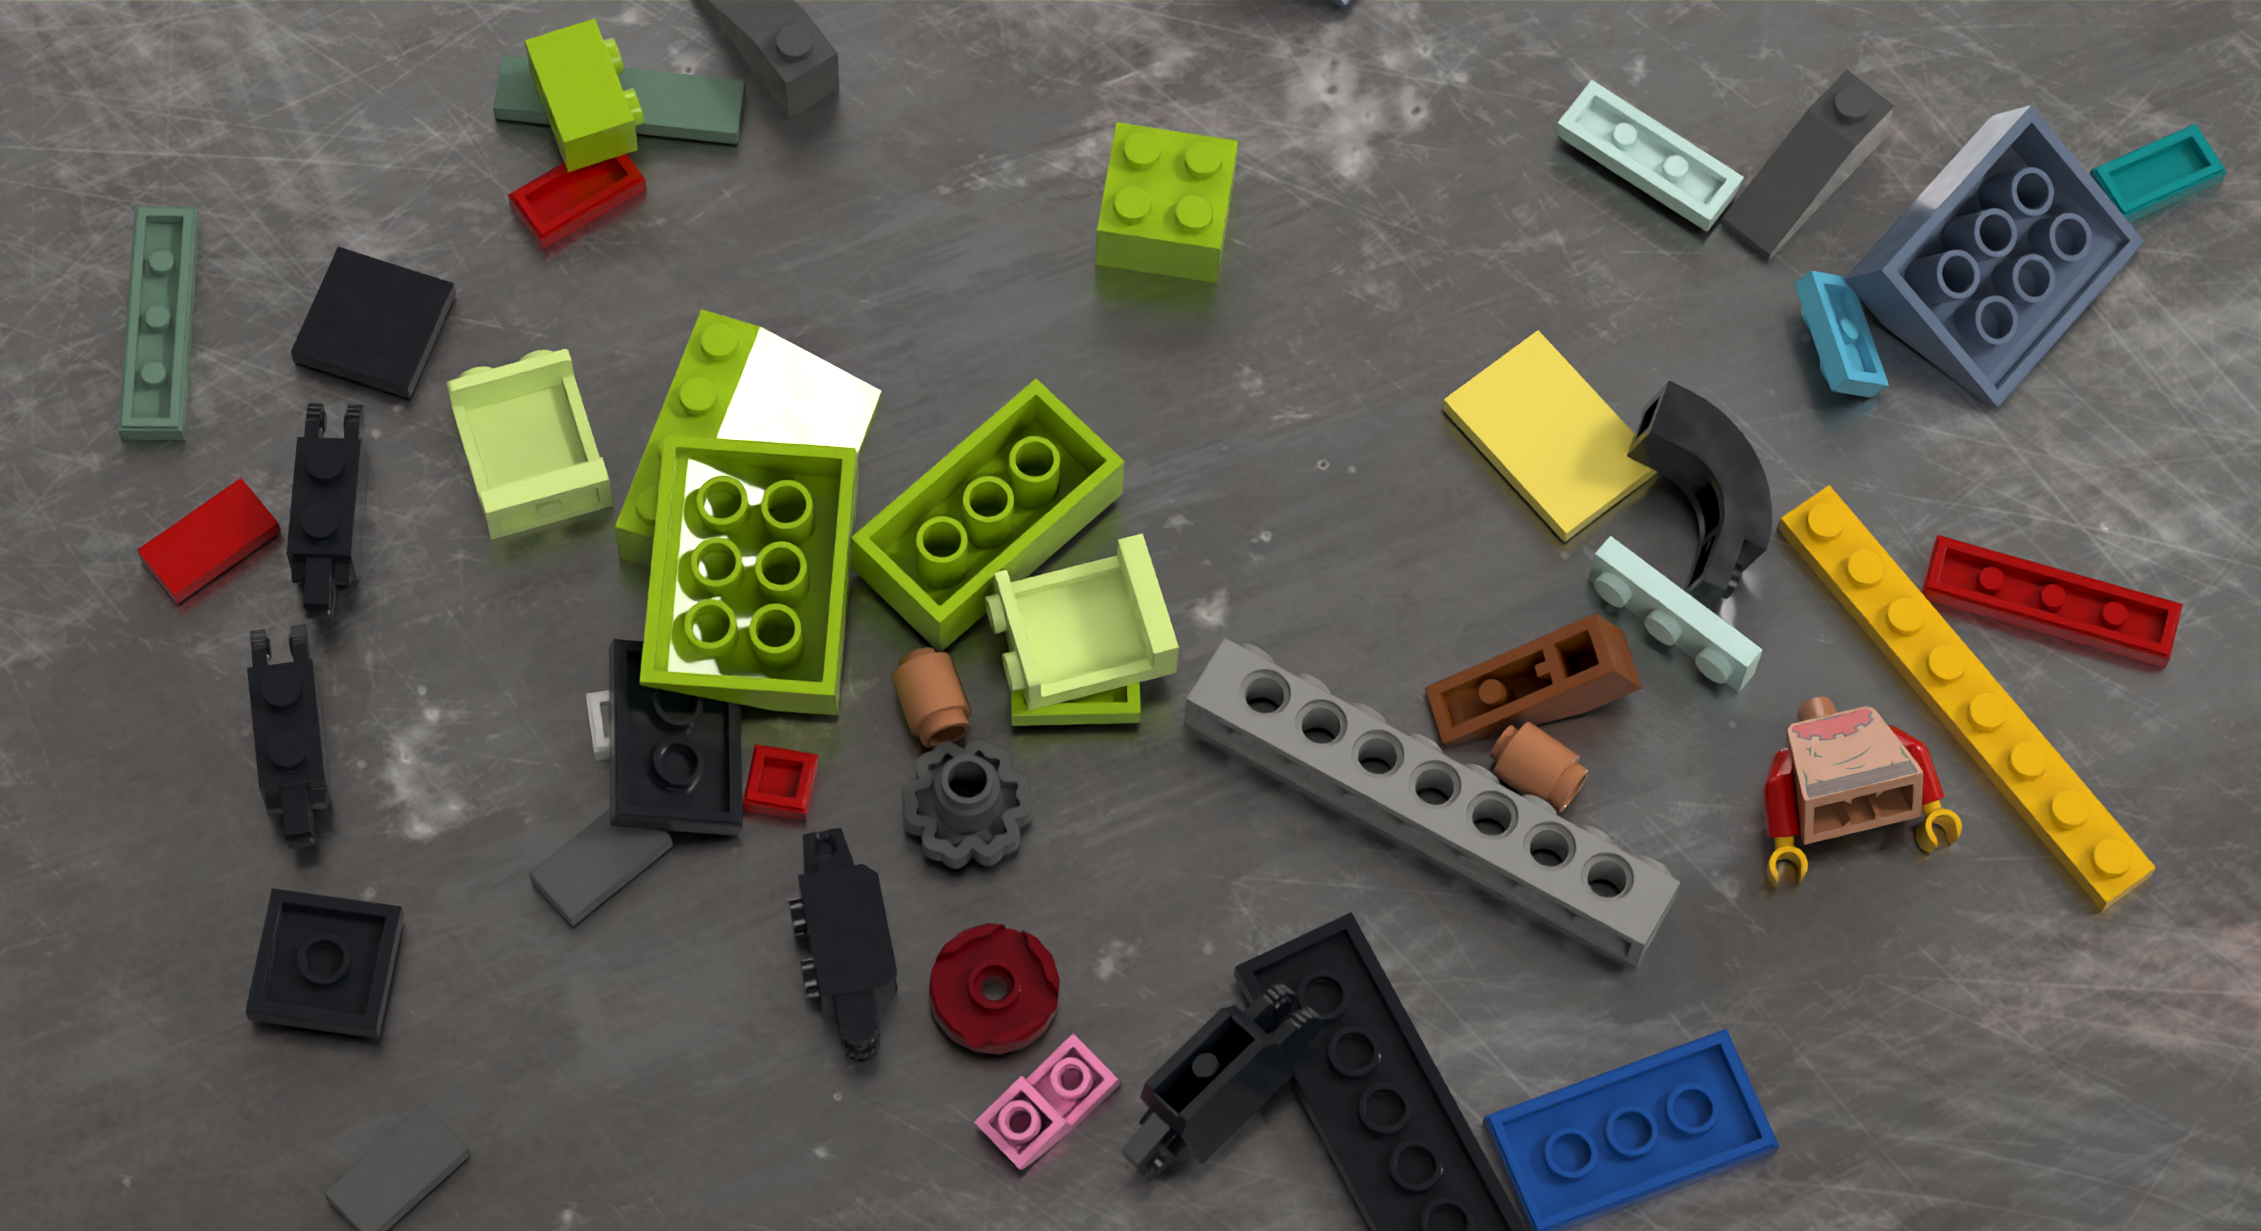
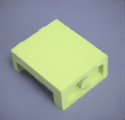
[446,349,613,540]
[985,533,1179,711]

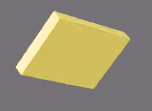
[1442,330,1658,542]

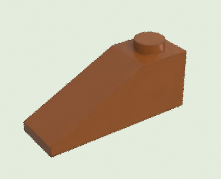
[1425,613,1642,747]

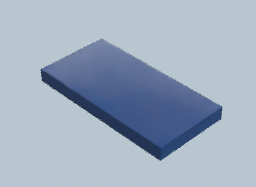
[1482,1028,1779,1231]

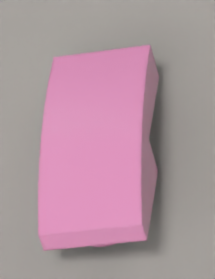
[974,1033,1122,1171]

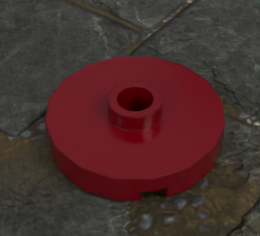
[929,923,1060,1054]

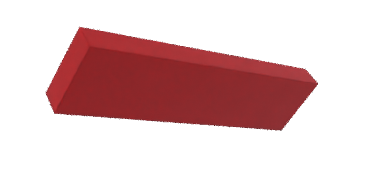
[1921,535,2183,668]

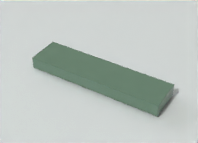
[493,55,746,144]
[118,206,200,440]

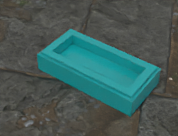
[2089,123,2227,223]

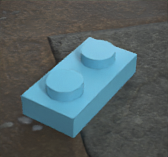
[1794,271,1889,398]

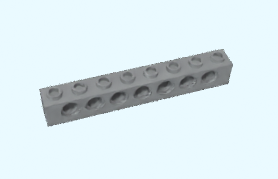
[1184,637,1681,967]

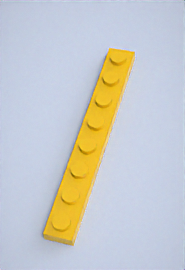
[1777,485,2156,912]

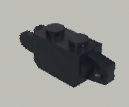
[286,403,368,619]
[247,624,332,849]
[788,828,898,1061]
[1121,983,1323,1182]

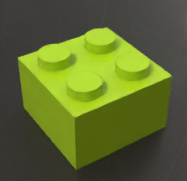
[1095,122,1239,283]

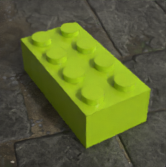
[851,378,1125,652]

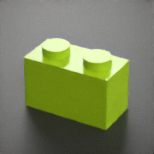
[524,18,644,172]

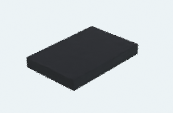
[609,639,743,836]

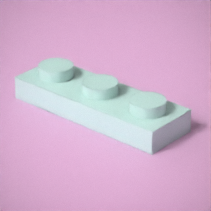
[1555,80,1744,232]
[1588,536,1763,692]

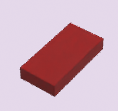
[508,154,647,250]
[137,478,281,604]

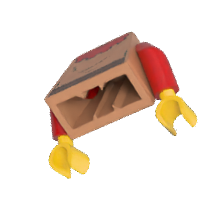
[1763,696,1962,887]

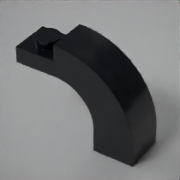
[1627,380,1772,608]

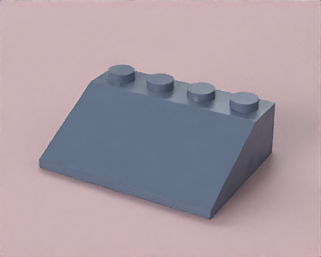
[1844,105,2145,409]

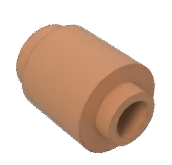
[891,647,972,748]
[1489,721,1589,813]

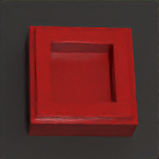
[742,744,819,822]

